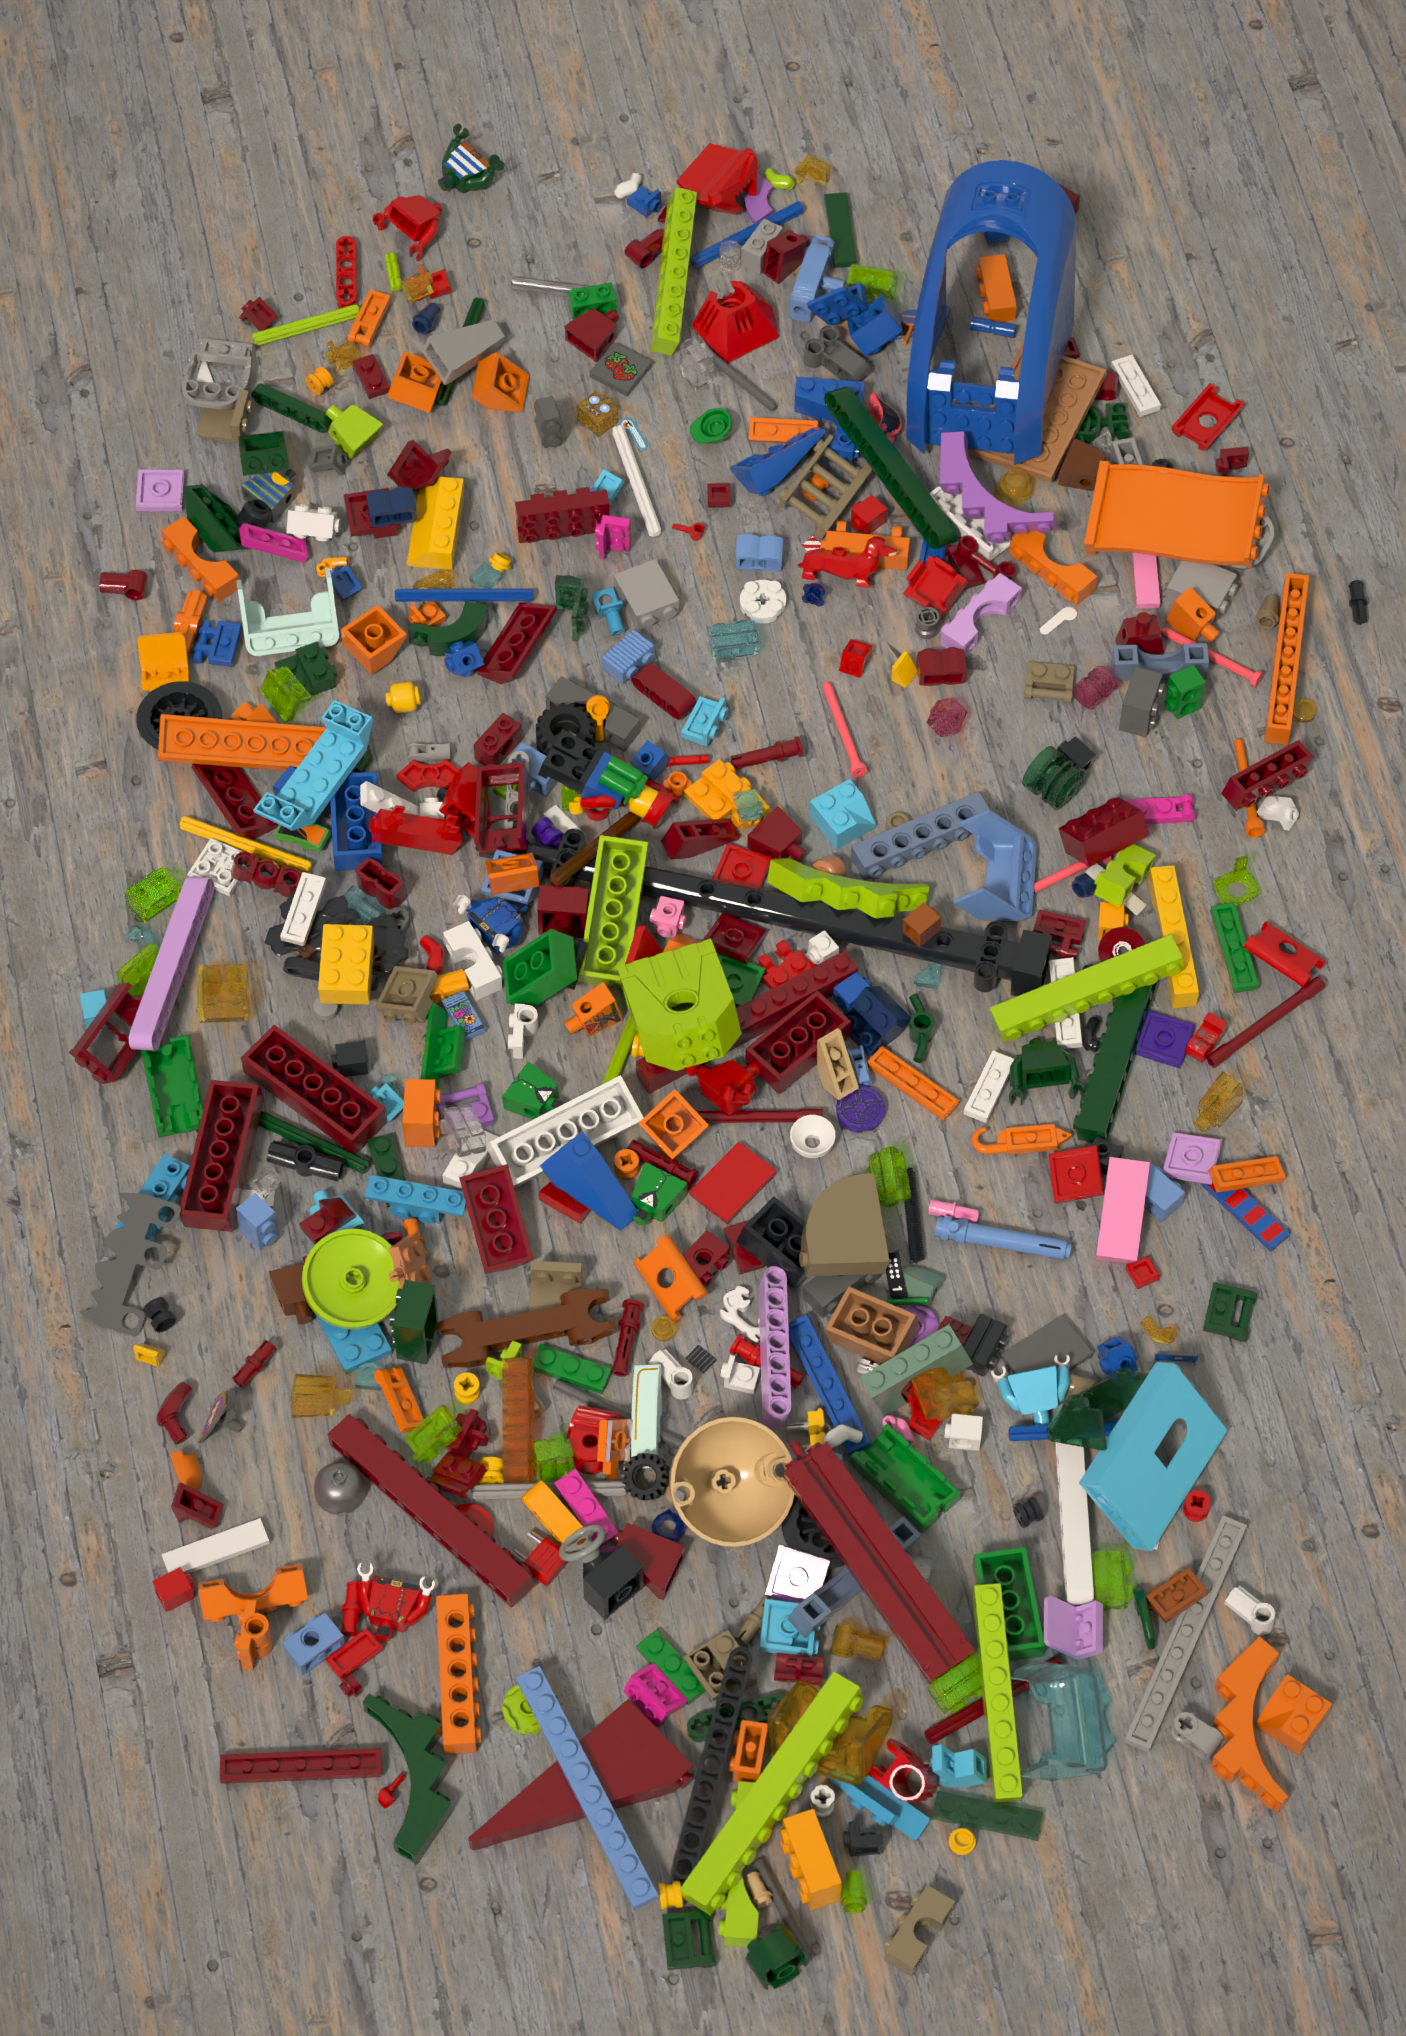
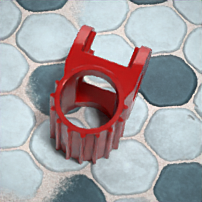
[567,1405,620,1475]
[867,1738,939,1803]

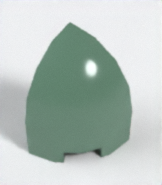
[902,1267,944,1308]

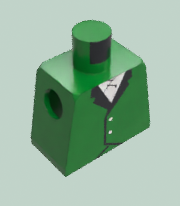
[502,1062,565,1120]
[631,1163,687,1226]

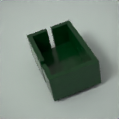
[390,1280,438,1364]

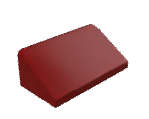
[539,1182,591,1224]

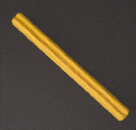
[179,816,312,873]

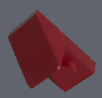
[299,1198,356,1245]
[171,1483,224,1529]

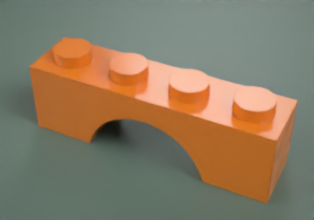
[161,516,240,603]
[1009,531,1098,606]
[198,1563,308,1622]

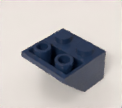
[844,986,911,1056]

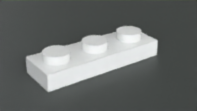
[1111,355,1161,417]
[360,781,420,815]
[280,872,327,946]
[964,1051,1014,1123]

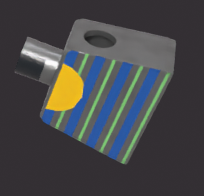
[241,469,298,523]

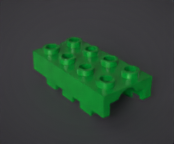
[141,1035,204,1138]
[850,1423,961,1533]

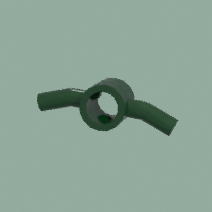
[909,994,935,1063]

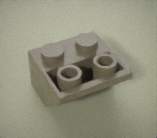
[683,1630,757,1700]

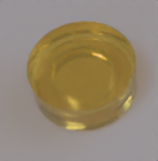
[1293,699,1317,723]

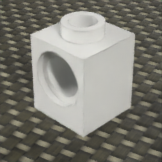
[944,1414,983,1451]

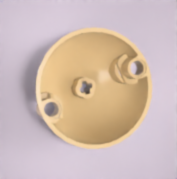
[666,1417,795,1547]

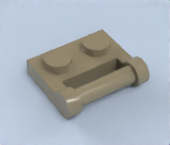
[1024,661,1075,703]

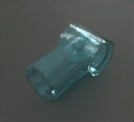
[343,885,386,925]

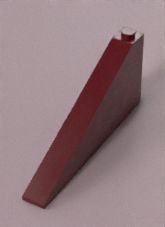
[468,1699,694,1851]

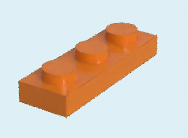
[748,417,818,445]
[1208,1156,1286,1192]

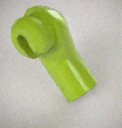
[763,168,795,190]

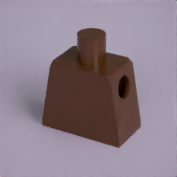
[1058,438,1107,491]
[269,1263,312,1324]

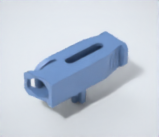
[789,235,845,322]

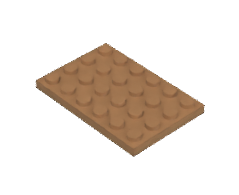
[968,342,1107,483]

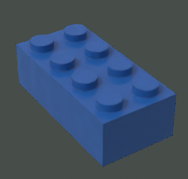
[330,771,383,871]

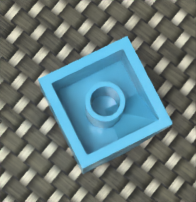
[810,779,876,850]

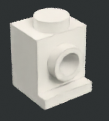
[805,930,839,966]

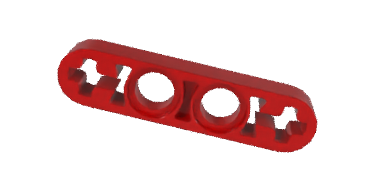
[336,236,357,309]

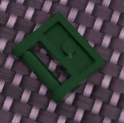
[1202,1282,1257,1342]
[662,1910,717,1970]

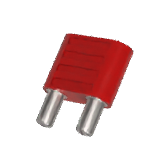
[511,1530,570,1587]

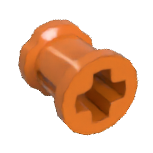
[800,472,830,501]

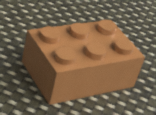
[825,1286,920,1364]

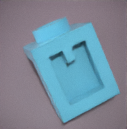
[367,1083,404,1123]

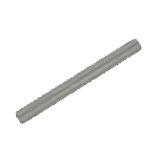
[472,1480,627,1499]

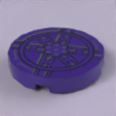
[836,1086,885,1133]

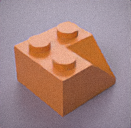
[387,351,441,413]
[341,604,407,675]
[402,1079,441,1147]
[638,1089,709,1160]
[1255,1674,1332,1756]

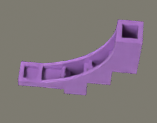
[940,432,1057,544]

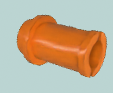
[402,1218,425,1245]

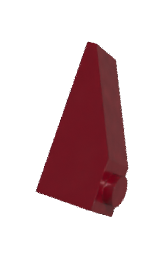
[661,818,740,859]

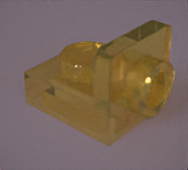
[795,155,830,185]
[400,264,434,303]
[325,341,361,371]

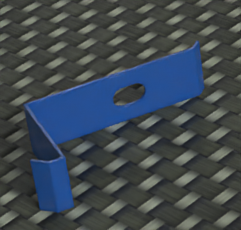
[1148,1354,1199,1374]

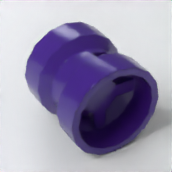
[531,817,564,848]

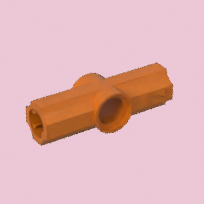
[174,590,208,657]

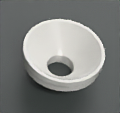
[790,1115,835,1158]

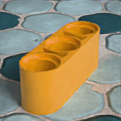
[521,1480,583,1545]

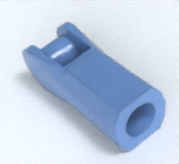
[846,1045,872,1087]

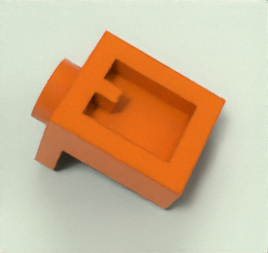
[408,602,446,627]

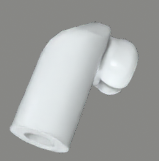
[824,1424,863,1448]

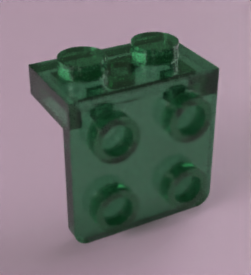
[555,575,589,641]

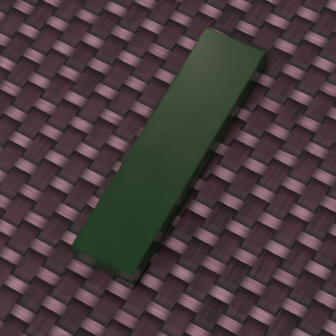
[824,192,857,268]

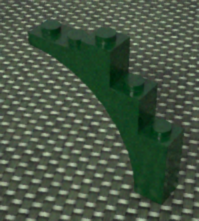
[363,1693,452,1865]

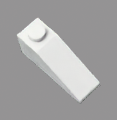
[442,1128,499,1192]

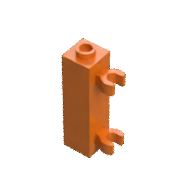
[820,521,910,570]

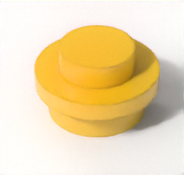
[489,552,512,572]
[949,1828,976,1855]

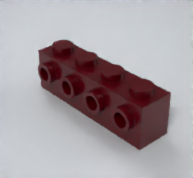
[1221,740,1314,811]

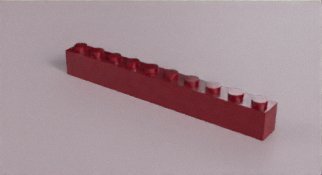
[636,950,858,1094]
[327,1413,534,1608]

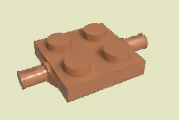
[388,1233,431,1288]

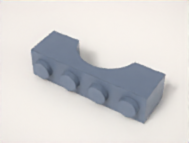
[1111,643,1209,681]

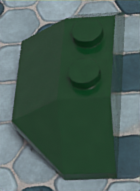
[184,484,251,553]

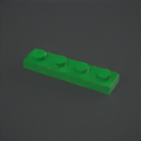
[1210,902,1259,993]

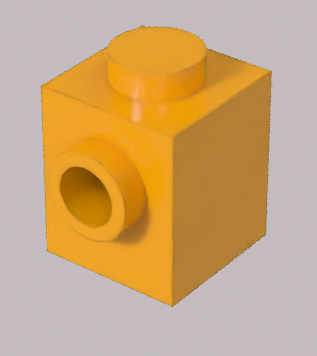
[1097,902,1129,940]

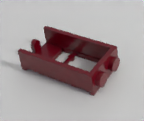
[474,762,530,854]
[69,983,142,1084]

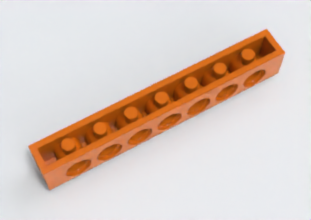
[1264,573,1309,746]

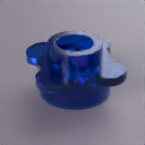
[802,583,826,607]

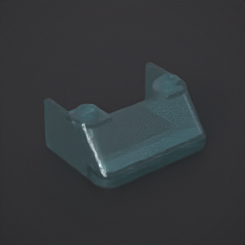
[1010,1660,1107,1781]

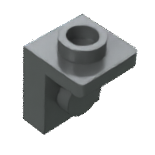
[309,444,348,476]

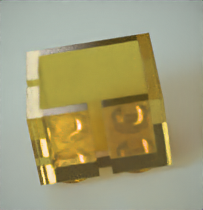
[197,964,249,1023]

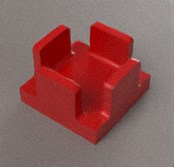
[903,556,968,620]

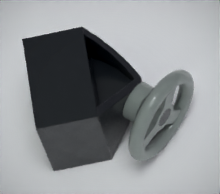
[559,1524,644,1620]

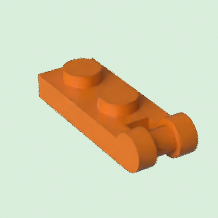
[348,289,391,348]
[374,1367,426,1433]

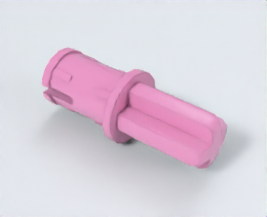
[928,1199,979,1223]

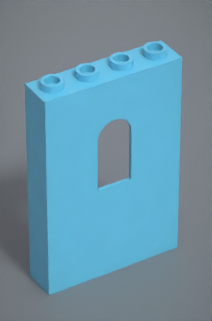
[1079,1362,1228,1551]

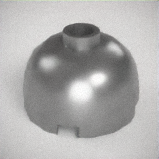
[314,1461,366,1515]

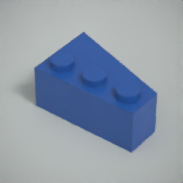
[794,377,865,427]

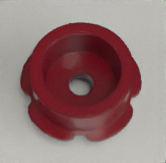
[339,1673,363,1697]

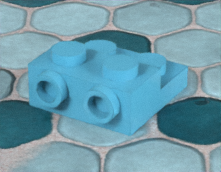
[759,1599,820,1656]

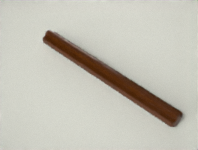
[549,811,640,886]

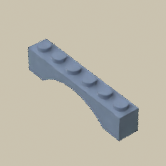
[787,1516,921,1638]

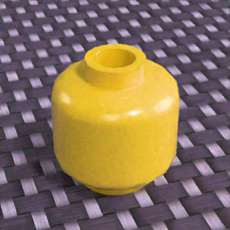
[385,681,421,714]

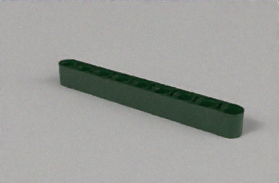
[824,386,957,549]

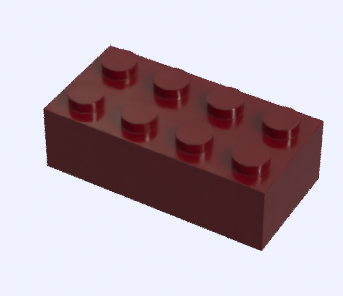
[745,991,851,1095]

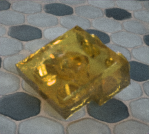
[911,1367,979,1420]

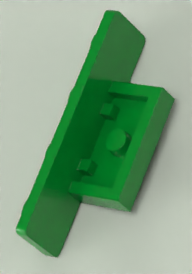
[420,1003,465,1089]

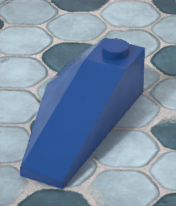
[730,427,826,496]
[539,1131,637,1230]

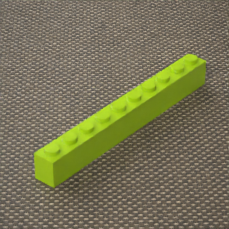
[679,1672,864,1916]

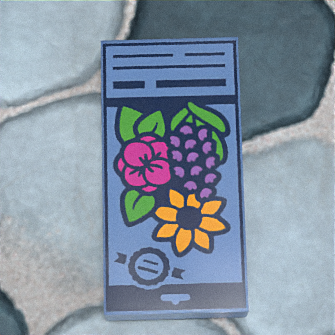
[442,990,486,1042]

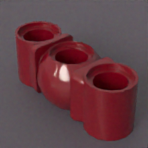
[231,851,301,897]

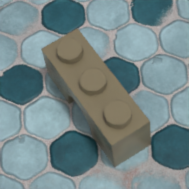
[883,1885,955,1977]

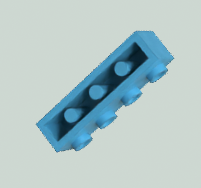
[115,1154,190,1250]

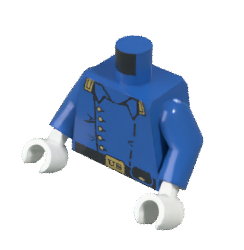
[453,895,528,955]

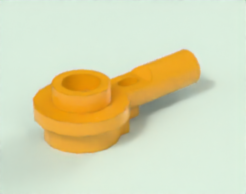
[586,695,610,741]

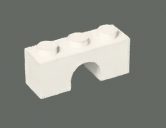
[443,921,504,1001]

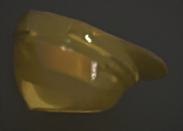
[993,469,1034,508]

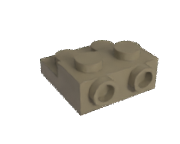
[375,966,439,1025]

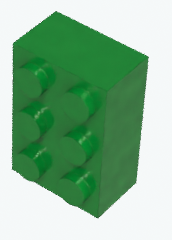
[503,929,577,1007]

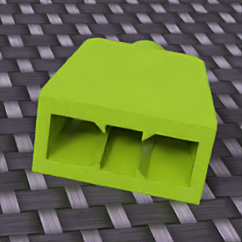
[326,404,383,461]

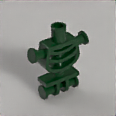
[1075,403,1130,443]

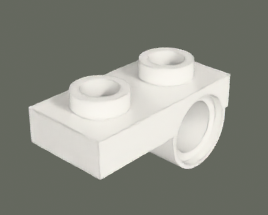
[508,1004,538,1059]

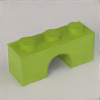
[1094,844,1156,908]

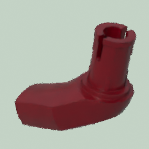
[156,1382,192,1445]

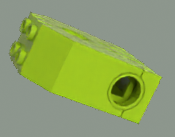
[617,939,742,1071]

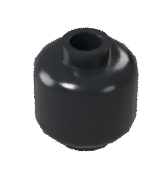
[237,499,271,529]

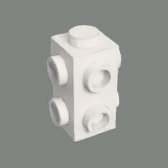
[287,504,341,541]

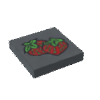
[589,342,652,396]

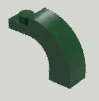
[408,601,489,656]

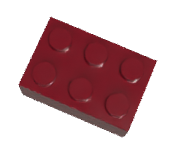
[1058,797,1150,867]

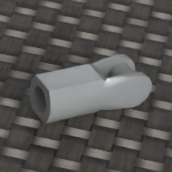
[407,743,451,763]

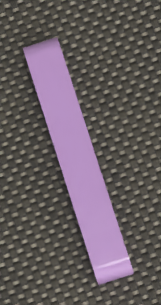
[758,1266,791,1429]

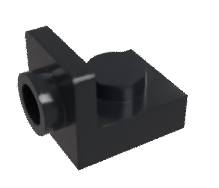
[843,1822,884,1857]

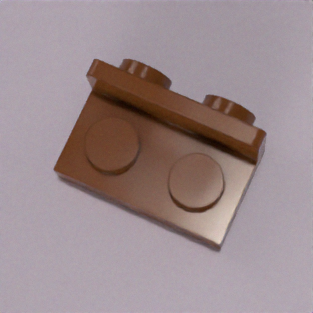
[1146,1567,1208,1624]

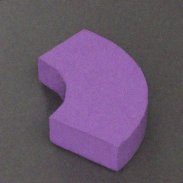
[745,173,774,224]

